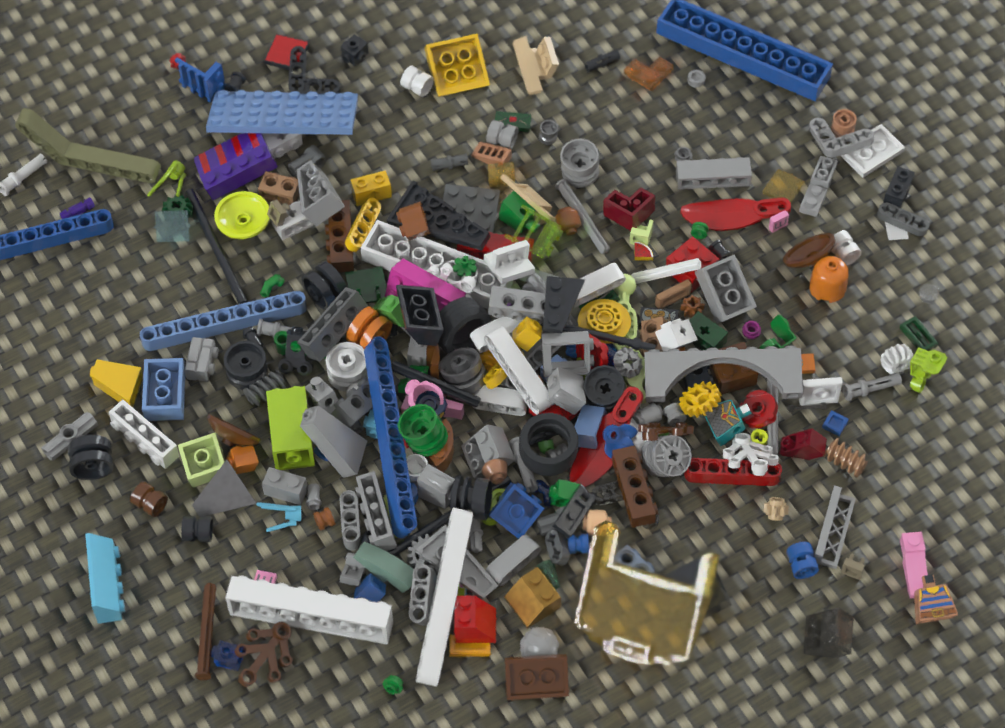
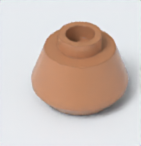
[481,459,508,484]

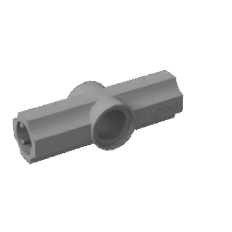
[41,412,98,461]

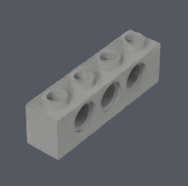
[488,286,545,323]

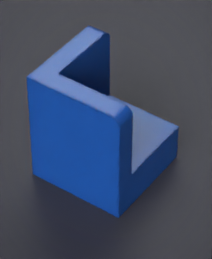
[354,573,386,603]

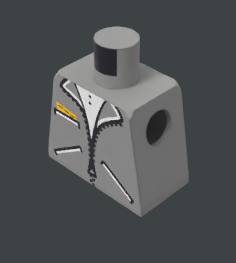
[305,377,338,414]

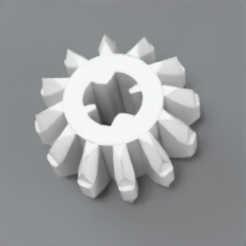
[880,344,913,374]

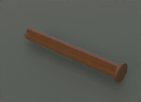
[195,583,216,680]

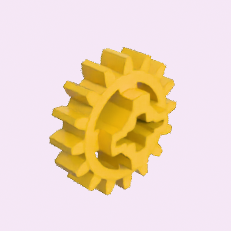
[679,381,722,418]

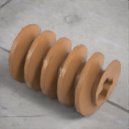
[824,438,868,478]

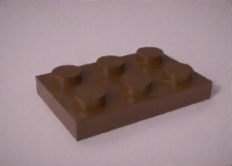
[505,654,569,700]

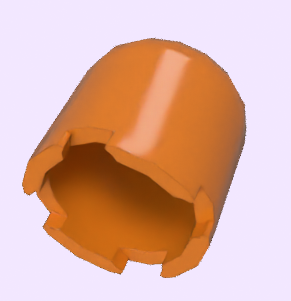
[809,256,849,303]

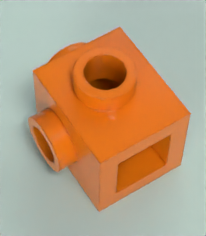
[226,445,259,474]

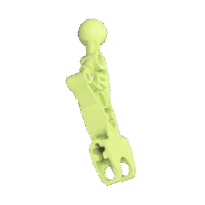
[599,274,646,404]

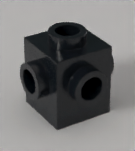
[341,34,369,66]

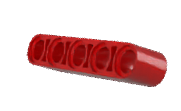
[684,458,782,486]

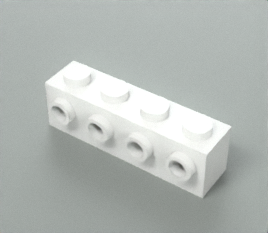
[109,400,180,469]

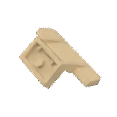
[513,36,559,95]
[500,174,556,225]

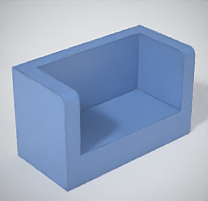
[574,405,606,449]

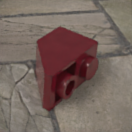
[779,428,827,460]

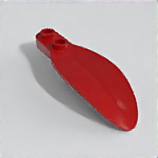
[680,197,791,231]
[570,387,643,487]

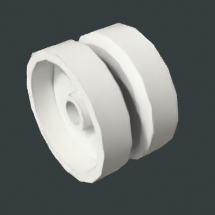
[326,342,368,392]

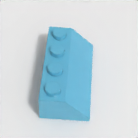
[85,533,125,624]

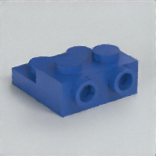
[488,482,544,539]

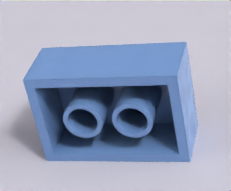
[142,358,186,421]

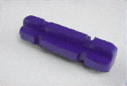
[59,198,95,219]

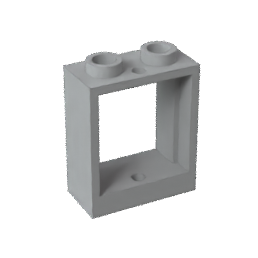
[542,331,594,377]

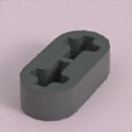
[545,530,570,566]

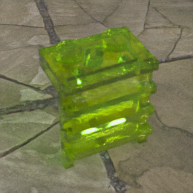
[504,204,564,259]

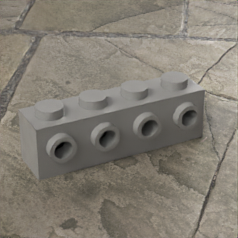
[355,471,397,551]

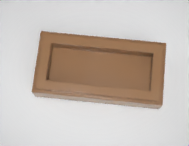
[655,279,692,308]

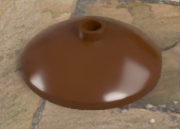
[783,233,836,268]
[207,414,262,447]

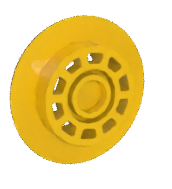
[578,299,631,344]

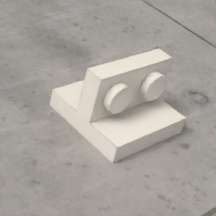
[483,240,535,284]

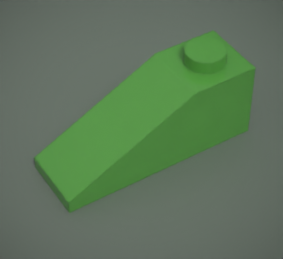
[372,295,404,327]

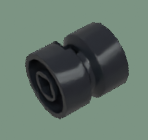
[181,516,213,542]

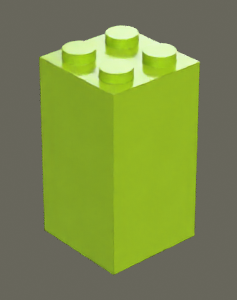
[266,386,315,470]

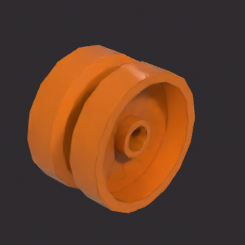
[346,306,393,349]

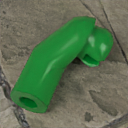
[260,274,285,298]

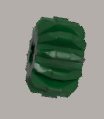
[162,194,194,225]

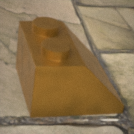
[504,567,561,629]

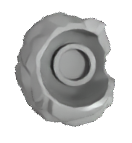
[520,627,559,657]

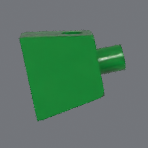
[498,190,540,234]

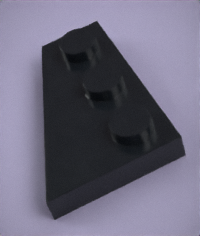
[543,276,585,333]

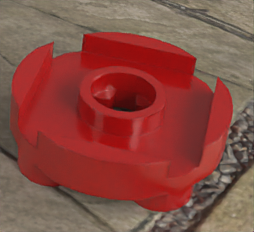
[576,334,609,370]
[739,390,778,428]

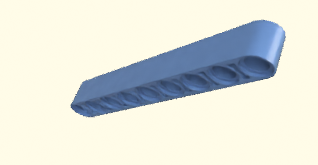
[140,291,307,351]

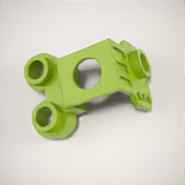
[910,347,947,393]

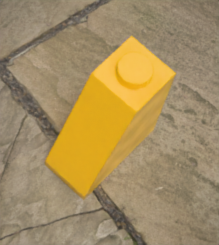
[90,359,143,408]

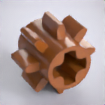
[681,295,705,318]

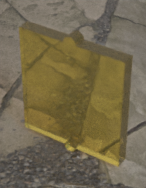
[763,169,805,203]

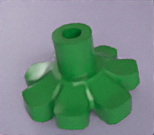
[453,256,477,277]

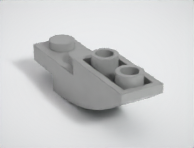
[799,156,838,217]

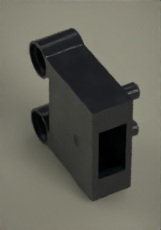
[655,554,732,631]

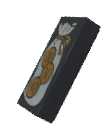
[639,307,678,326]

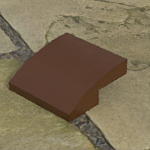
[426,344,439,379]

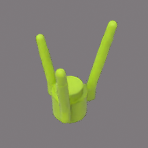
[147,161,186,197]

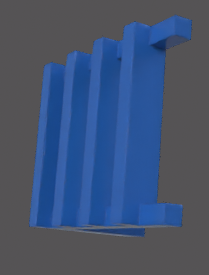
[175,58,225,103]

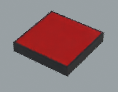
[264,34,310,72]

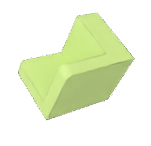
[629,219,654,246]

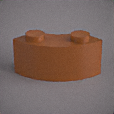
[396,202,430,241]
[426,418,454,473]

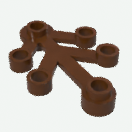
[638,422,694,441]
[235,622,292,687]

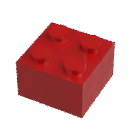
[666,236,719,293]

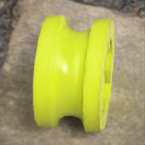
[750,429,768,445]

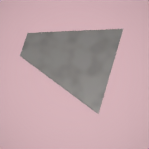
[192,460,256,517]

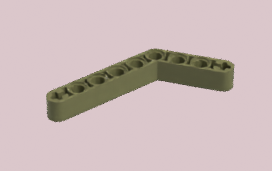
[15,108,161,183]

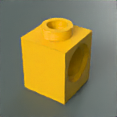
[512,316,542,352]

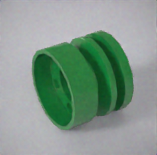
[398,404,448,457]

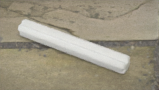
[631,258,701,284]

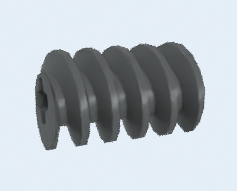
[243,369,287,408]

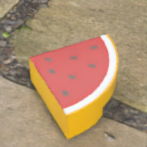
[634,241,653,261]

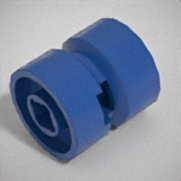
[786,542,819,579]

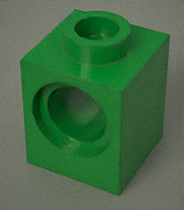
[549,479,581,507]

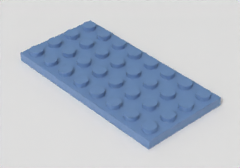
[206,90,358,135]

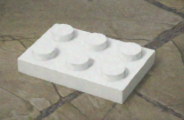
[840,124,905,178]

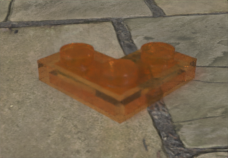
[624,56,674,91]

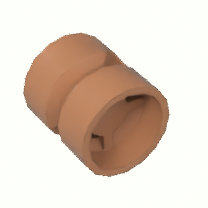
[831,109,857,143]

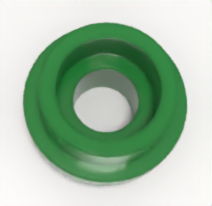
[383,675,403,694]

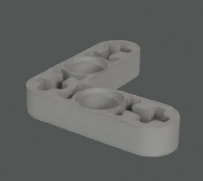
[810,118,874,158]

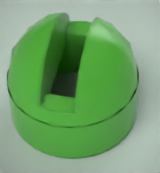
[538,439,554,454]

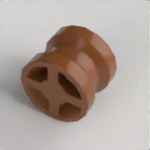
[313,507,335,531]

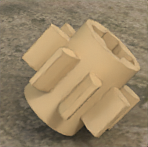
[763,497,789,521]

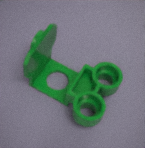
[759,314,797,349]

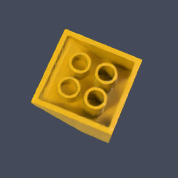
[424,33,490,97]

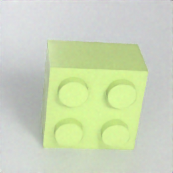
[178,433,226,488]

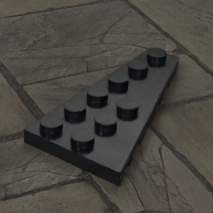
[386,180,491,251]

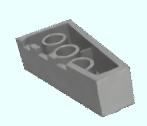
[297,160,345,226]

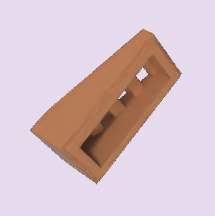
[471,142,512,170]

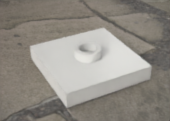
[799,377,843,406]

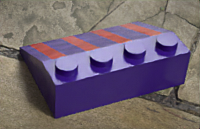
[194,133,278,200]

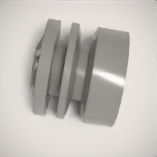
[560,139,599,188]
[641,435,692,477]

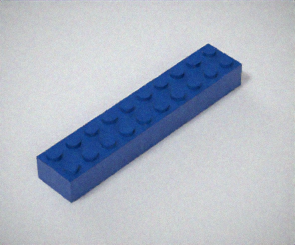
[656,0,833,101]

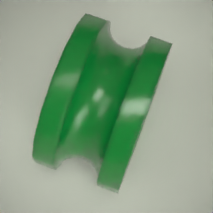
[691,222,709,239]

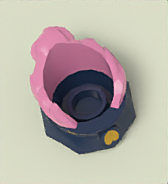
[405,379,448,419]

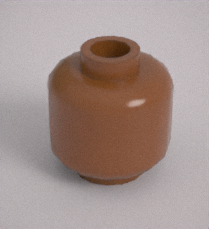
[555,207,581,235]

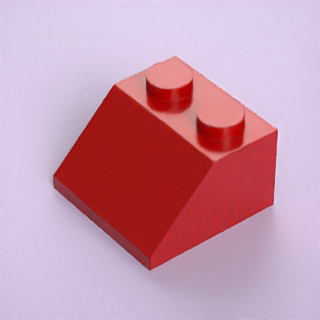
[454,596,496,643]

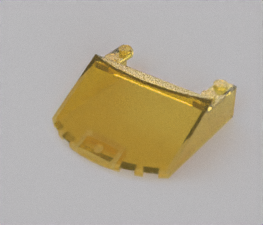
[574,521,720,665]

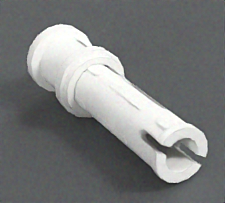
[0,154,47,196]

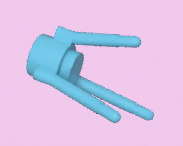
[256,502,301,532]

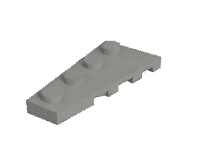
[414,525,498,600]

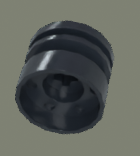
[584,365,626,412]
[450,475,493,521]

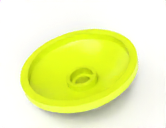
[214,191,270,239]

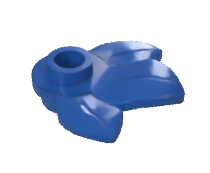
[603,424,638,459]

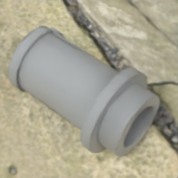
[306,484,322,510]

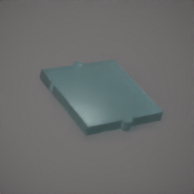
[154,210,191,242]

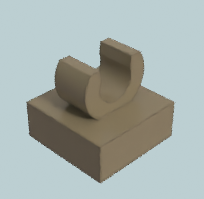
[267,200,291,227]
[841,553,865,580]

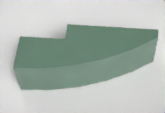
[353,542,414,593]

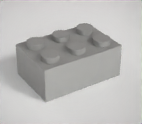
[695,254,757,324]

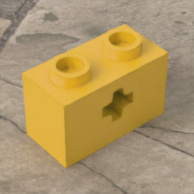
[350,170,392,206]

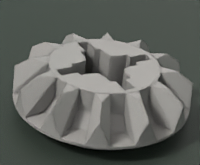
[614,347,643,378]

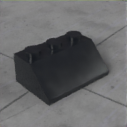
[396,285,443,346]

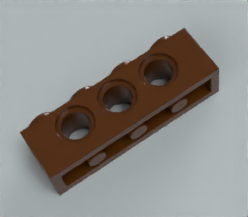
[325,200,354,273]
[611,445,658,528]

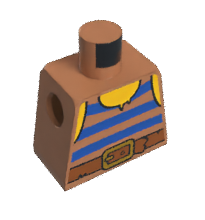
[914,574,958,624]

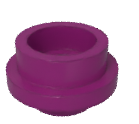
[742,321,761,339]

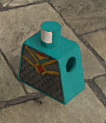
[705,400,752,447]

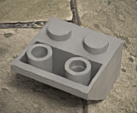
[461,424,515,479]

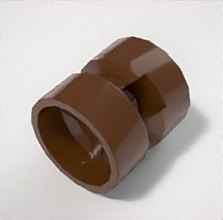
[130,481,168,517]

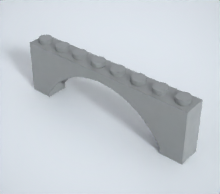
[644,346,803,402]

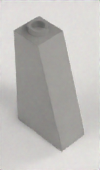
[300,406,367,478]

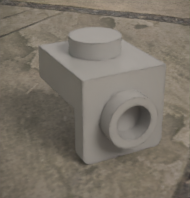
[340,553,366,586]

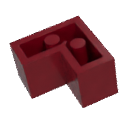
[603,188,655,231]

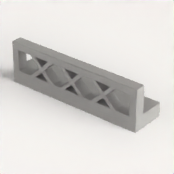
[814,486,856,569]

